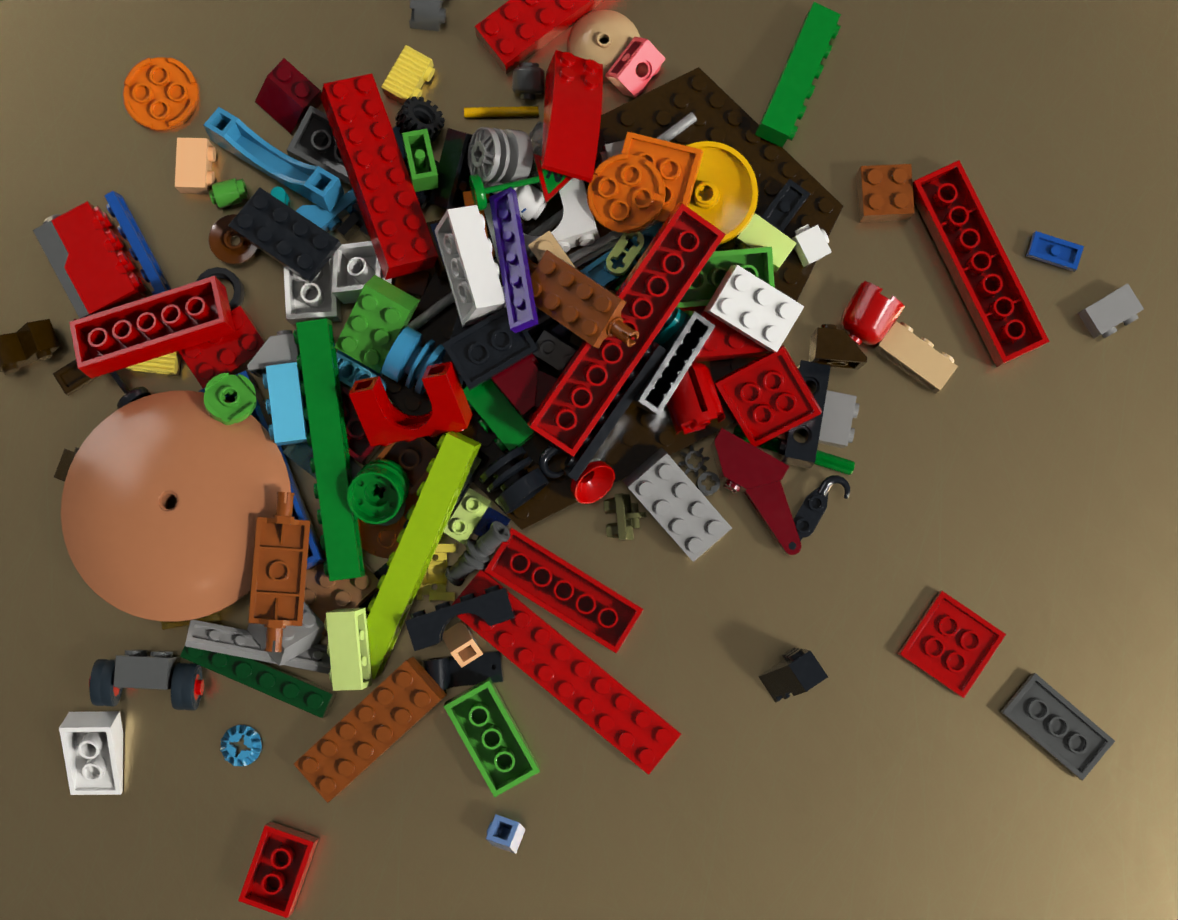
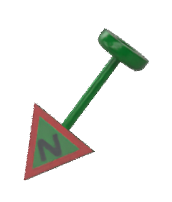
[469,154,572,211]

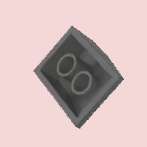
[287,106,352,186]

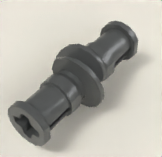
[444,521,511,586]

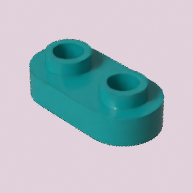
[654,307,686,346]

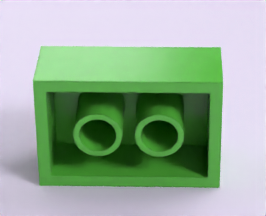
[334,275,420,373]

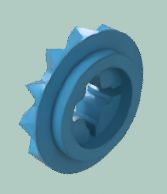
[220,725,262,766]

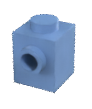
[486,814,525,854]

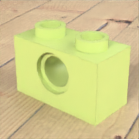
[444,488,493,546]

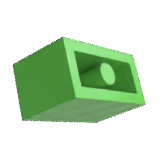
[402,129,438,192]

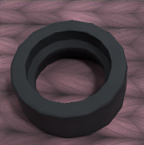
[196,267,245,311]

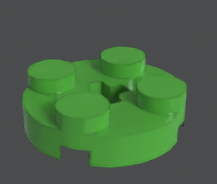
[203,373,257,425]

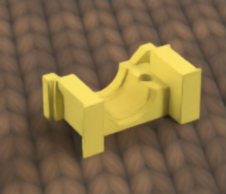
[417,543,458,602]

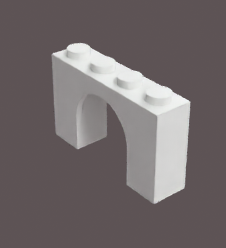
[484,178,600,262]

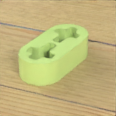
[606,231,644,276]

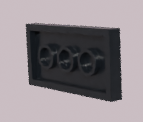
[228,187,341,283]

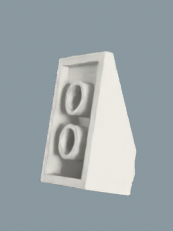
[59,711,123,795]

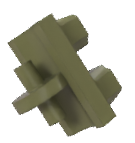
[604,493,647,540]

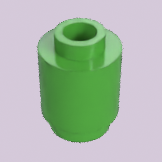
[209,178,249,208]

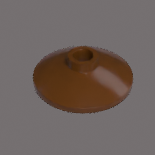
[209,214,258,264]

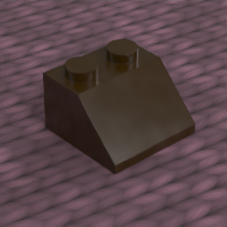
[809,324,867,370]

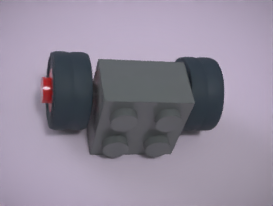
[89,650,204,711]

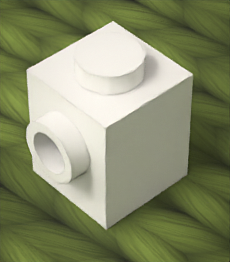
[792,224,832,267]

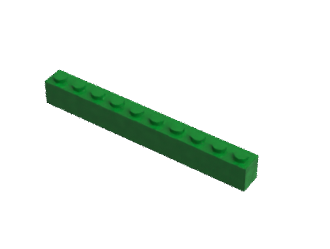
[293,318,365,581]

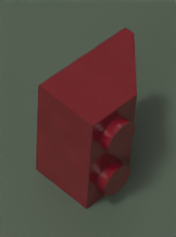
[255,58,322,135]

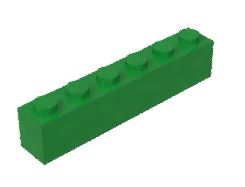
[755,2,841,147]

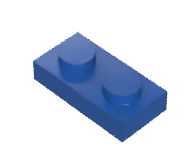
[1026,231,1084,272]

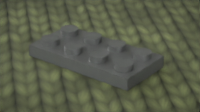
[1001,673,1115,781]

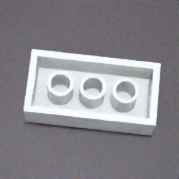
[434,205,506,327]

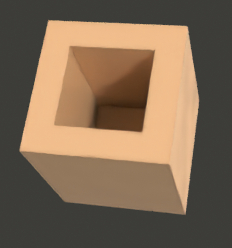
[443,621,483,668]

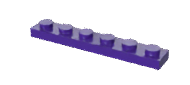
[489,187,539,333]

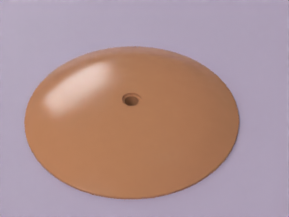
[61,391,291,622]

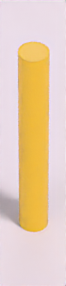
[464,106,539,118]

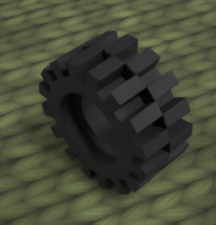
[395,96,445,143]

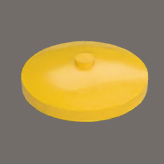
[663,141,758,244]

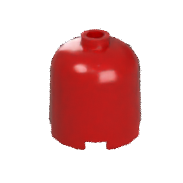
[841,281,905,346]

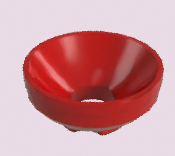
[571,461,615,504]

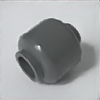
[512,62,545,100]

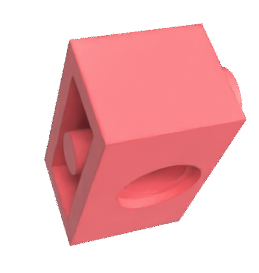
[605,37,666,98]

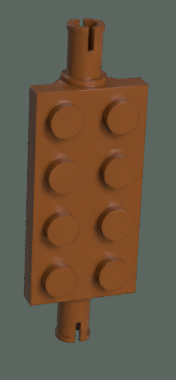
[527,250,639,349]
[248,492,310,652]

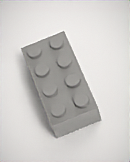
[623,447,732,562]

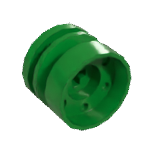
[347,459,410,524]

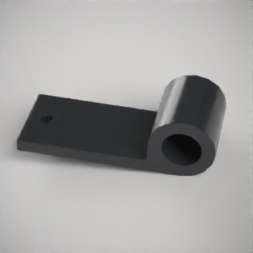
[423,651,504,694]

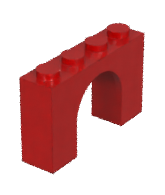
[349,361,473,447]

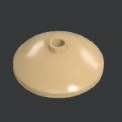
[567,10,640,83]

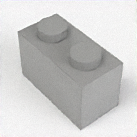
[1078,283,1144,338]
[818,390,859,448]

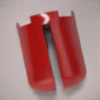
[666,362,726,435]

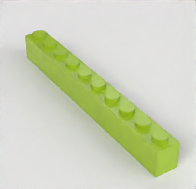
[367,431,481,679]

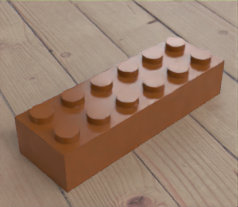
[294,657,447,803]

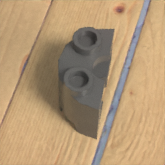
[409,0,446,32]

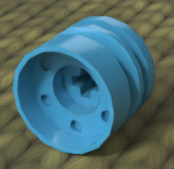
[381,326,446,395]

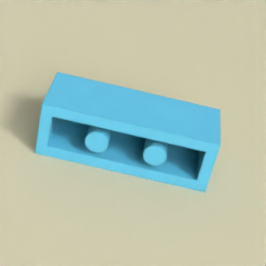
[263,362,309,446]

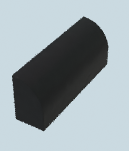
[632,310,715,415]

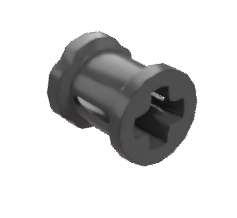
[696,471,720,496]

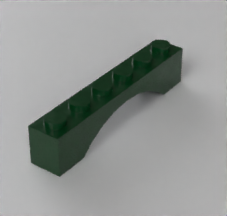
[180,646,337,718]

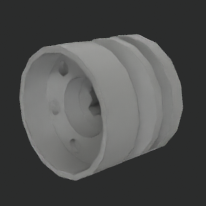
[468,127,533,184]

